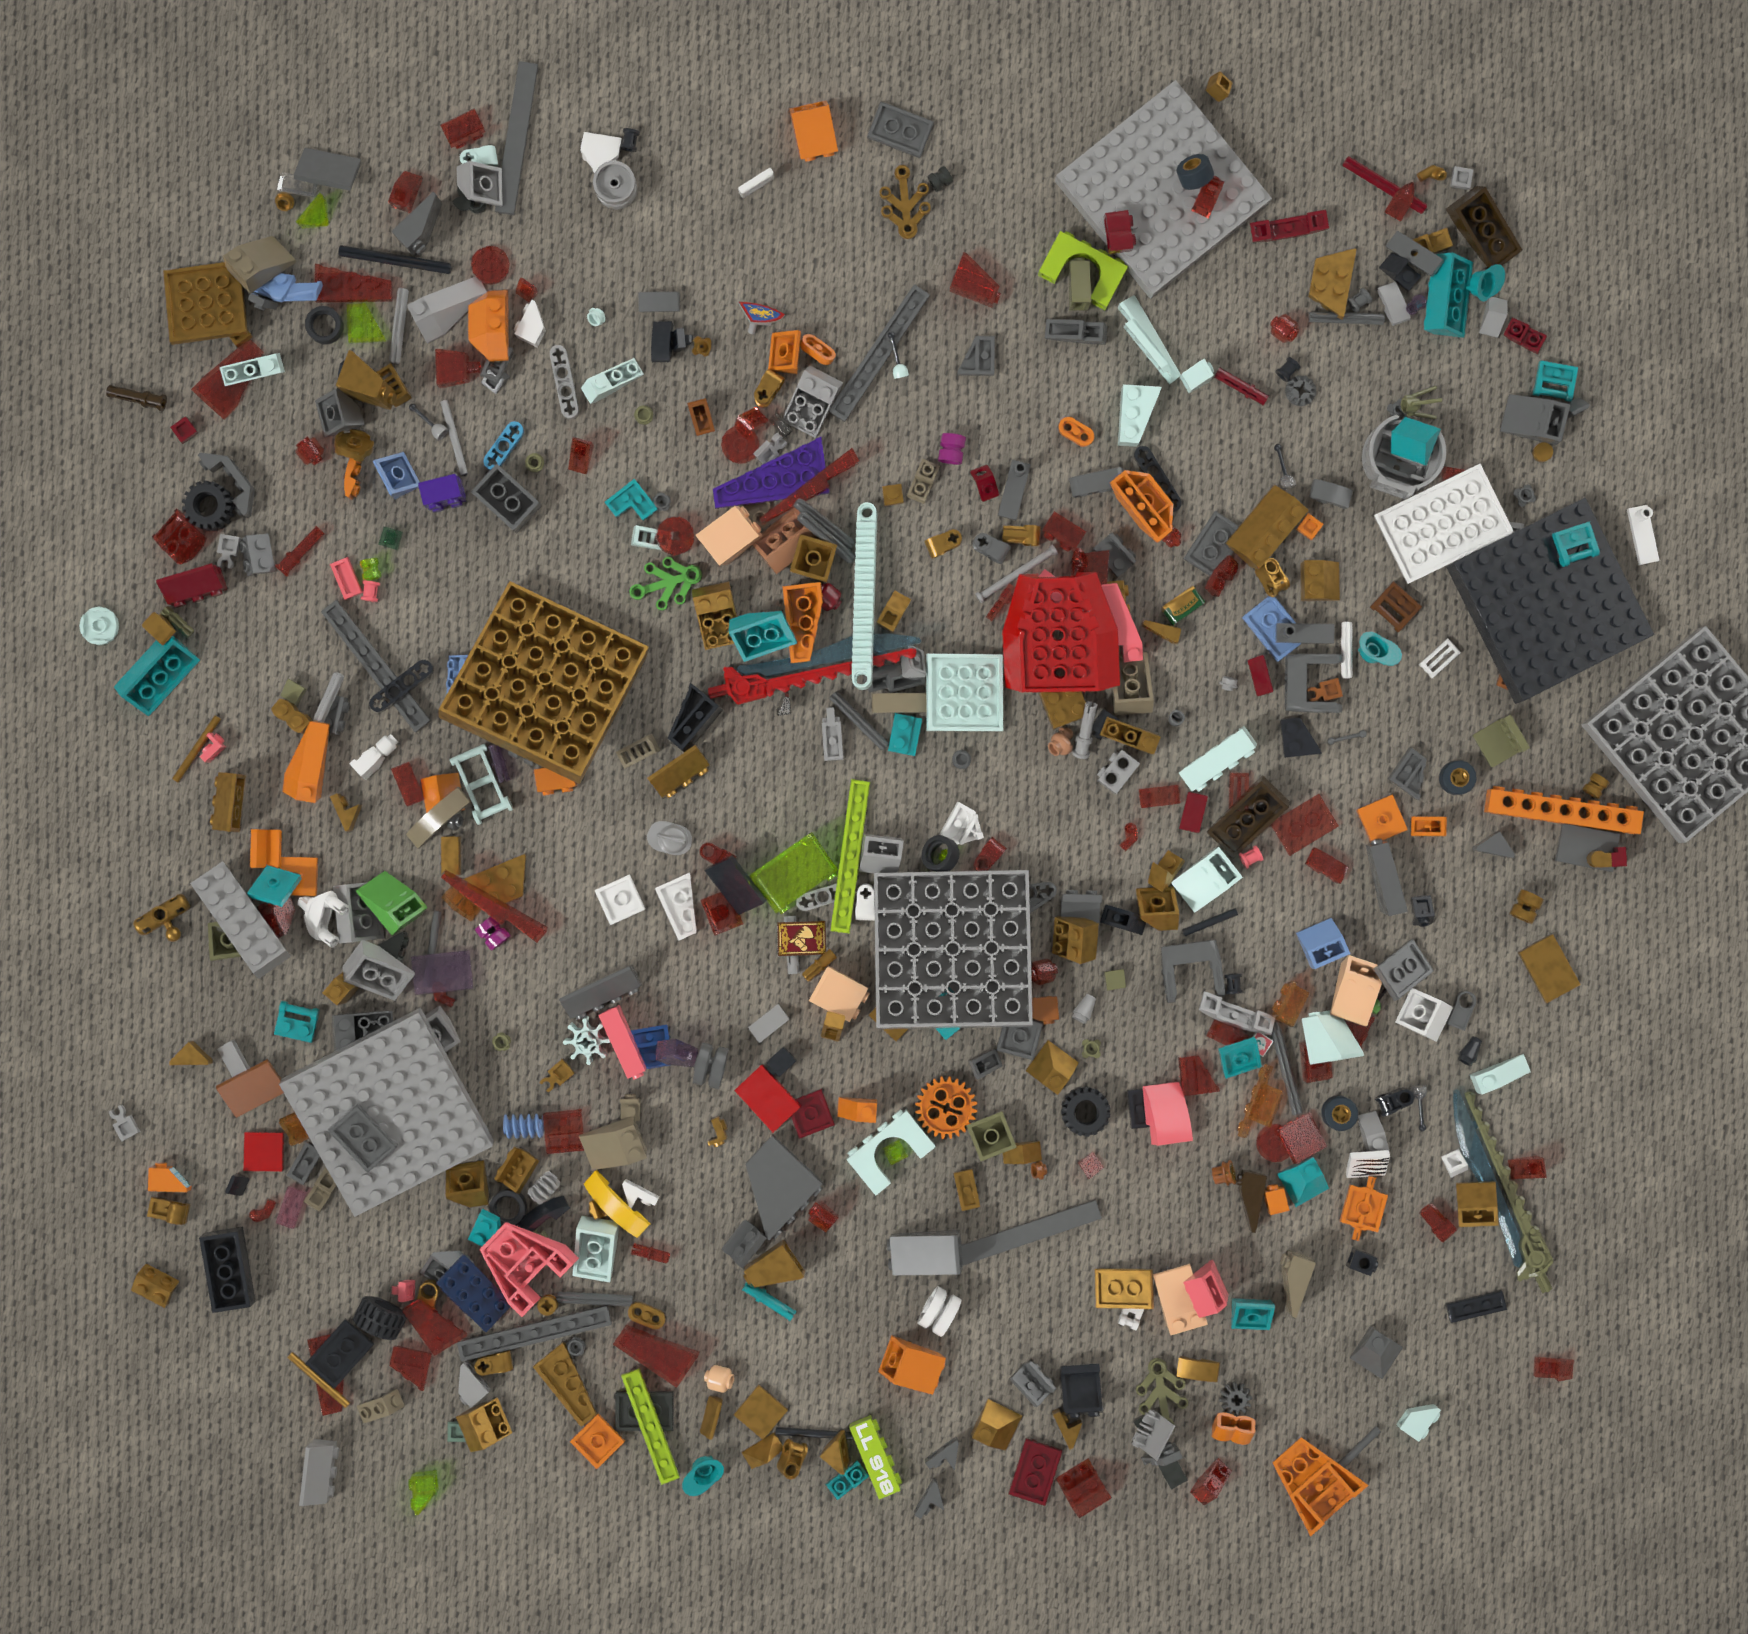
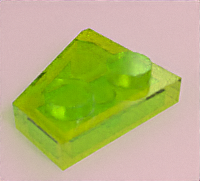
[346,303,386,344]

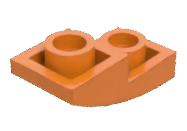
[344,458,362,500]

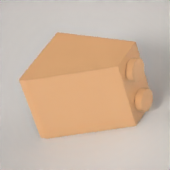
[696,506,763,566]
[809,966,870,1022]

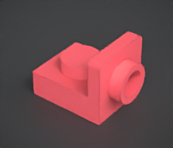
[200,733,226,763]

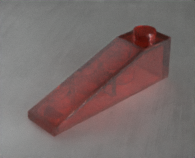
[191,339,264,420]

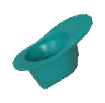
[1466,264,1505,302]
[1358,632,1402,666]
[682,1455,724,1496]

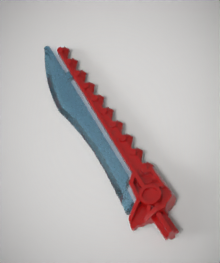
[708,634,921,705]

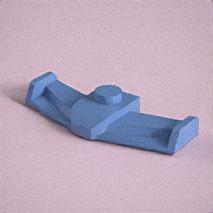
[254,273,323,302]

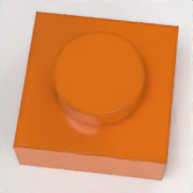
[1296,513,1324,540]

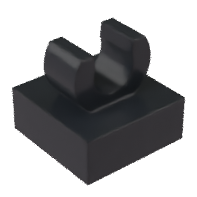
[672,328,693,352]

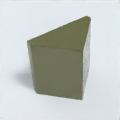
[208,922,241,961]
[966,1111,1017,1161]

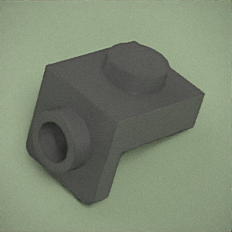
[248,293,279,310]

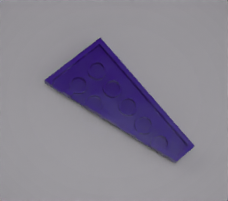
[713,437,829,509]

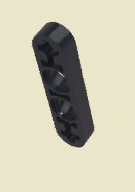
[1134,446,1182,513]
[369,660,434,713]

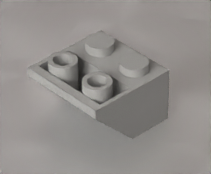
[858,833,904,873]

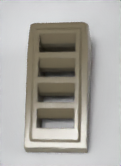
[616,734,661,769]

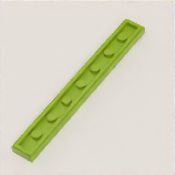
[830,779,870,934]

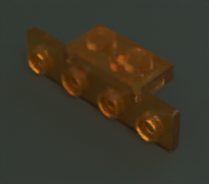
[1237,1064,1284,1138]

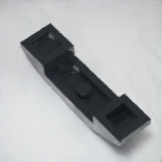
[516,1196,570,1232]

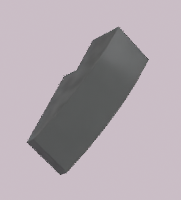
[1045,319,1107,345]
[864,664,926,693]

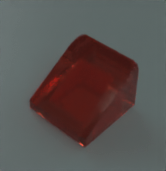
[516,278,538,303]
[1077,1152,1104,1179]

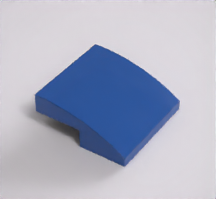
[631,1025,674,1069]

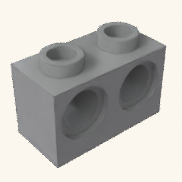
[1097,750,1140,794]

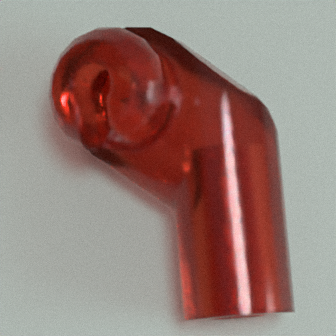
[1119,823,1138,852]
[249,1199,277,1222]

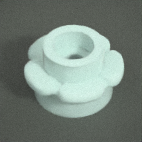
[587,308,605,326]

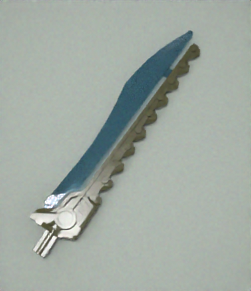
[1453,1089,1554,1293]

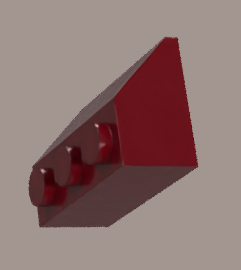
[156,563,227,608]

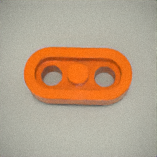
[800,334,836,365]
[1058,417,1094,447]

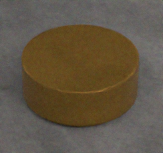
[1532,442,1553,462]

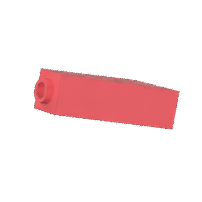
[598,1005,647,1080]

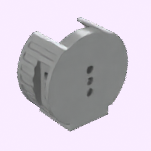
[1362,415,1446,500]

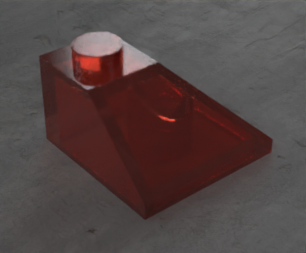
[256,898,295,939]

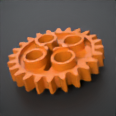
[915,1076,977,1139]

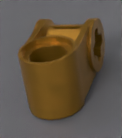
[754,369,785,408]
[924,529,962,559]
[1255,558,1290,597]
[475,1350,513,1376]
[777,1439,808,1480]

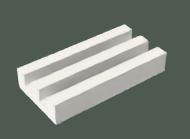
[738,168,774,198]
[1419,639,1461,679]

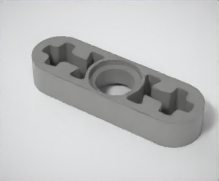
[796,883,837,911]

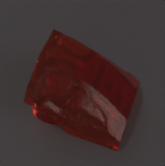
[152,508,205,565]

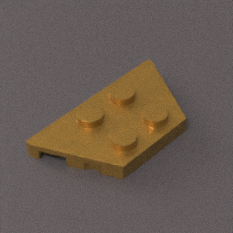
[1308,249,1357,320]
[456,854,526,911]

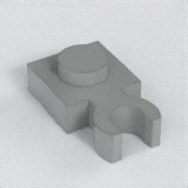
[753,433,787,465]
[217,534,241,569]
[109,1105,141,1142]

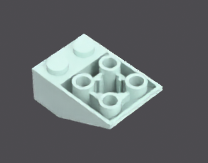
[1171,847,1243,913]

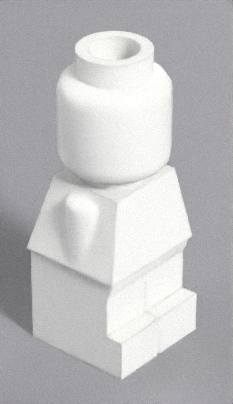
[349,734,398,780]

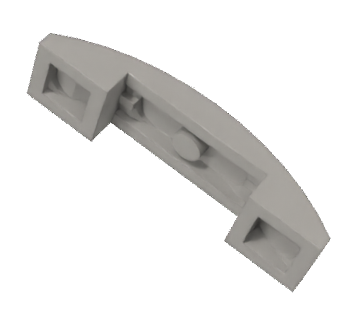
[1199,991,1275,1035]

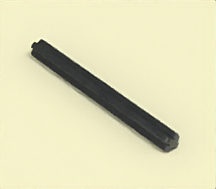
[338,245,452,274]

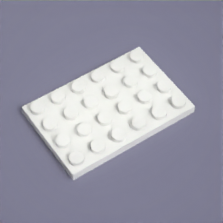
[1374,464,1514,584]

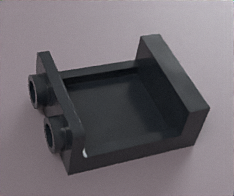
[1060,1364,1104,1419]

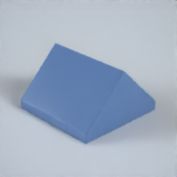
[373,452,419,499]

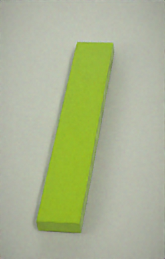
[621,1368,680,1485]

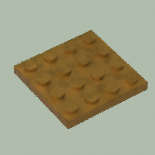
[163,262,248,345]

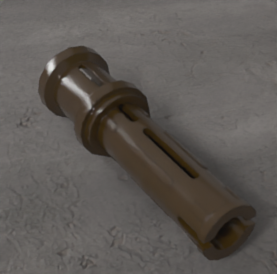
[106,385,167,412]

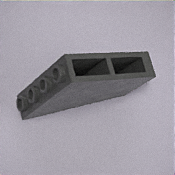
[745,1135,823,1240]

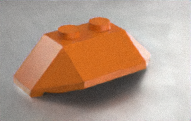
[468,290,509,361]
[1110,470,1173,543]

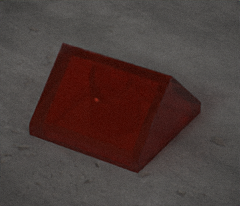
[700,892,743,936]
[1299,1042,1333,1083]

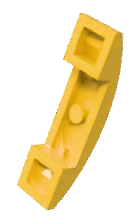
[584,1170,650,1238]

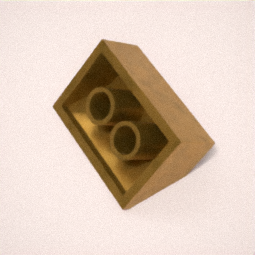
[647,745,711,799]
[210,772,246,832]

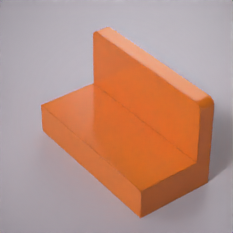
[250,829,282,868]

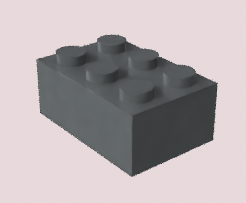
[471,464,542,534]

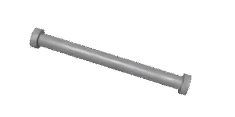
[975,545,1058,603]

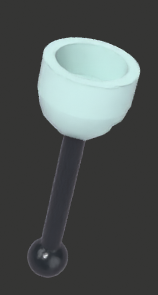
[888,331,909,379]

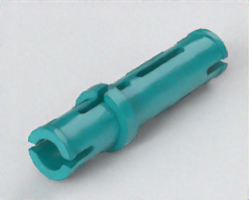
[742,1281,796,1321]

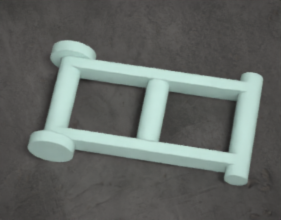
[450,743,514,825]

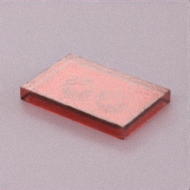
[1270,794,1339,856]

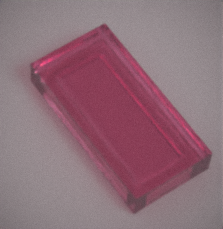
[276,1186,307,1229]

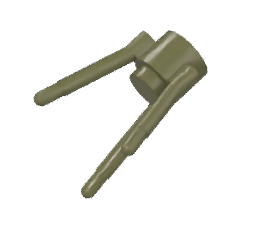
[1401,386,1442,419]

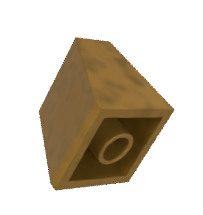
[336,350,397,410]
[743,1239,805,1287]

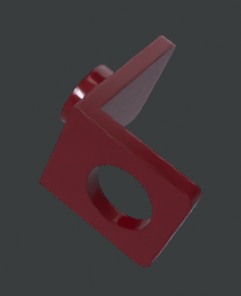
[970,465,999,502]

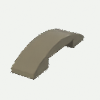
[406,787,471,849]

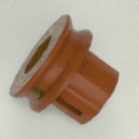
[1212,1160,1237,1186]

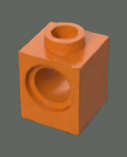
[1264,1184,1290,1215]

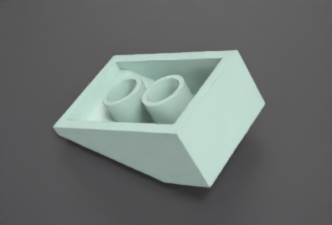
[573,1216,619,1282]

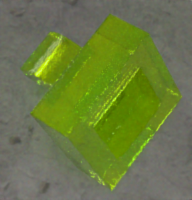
[882,1139,908,1166]

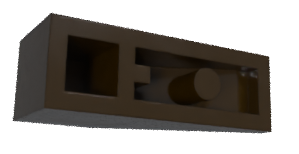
[1236,1170,1267,1233]

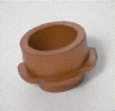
[1031,1161,1047,1180]

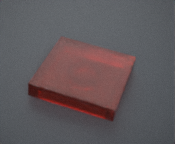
[1277,1112,1327,1164]

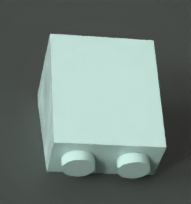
[1302,1010,1364,1064]

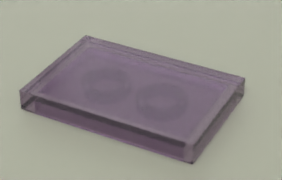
[411,950,473,995]

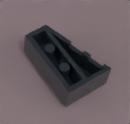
[667,682,723,752]

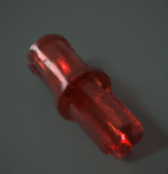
[631,1243,670,1264]

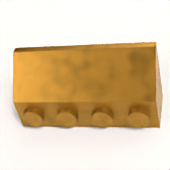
[1225,485,1309,569]

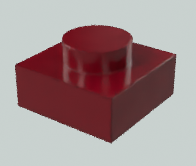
[170,416,198,444]

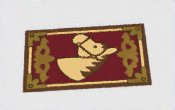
[777,921,826,956]

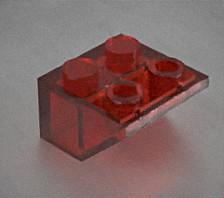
[1056,1458,1112,1518]

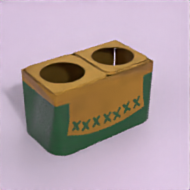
[1161,586,1206,626]

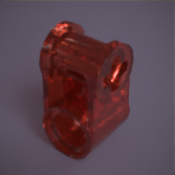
[973,837,1007,871]
[700,842,737,864]

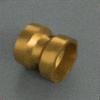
[1582,773,1610,799]

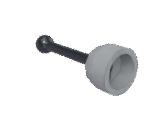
[409,404,448,441]

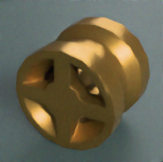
[537,1294,558,1316]

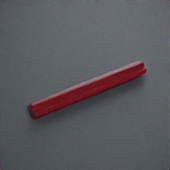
[1343,156,1427,214]

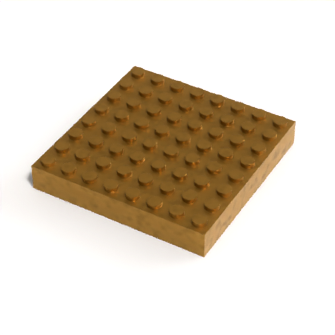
[438,581,649,784]

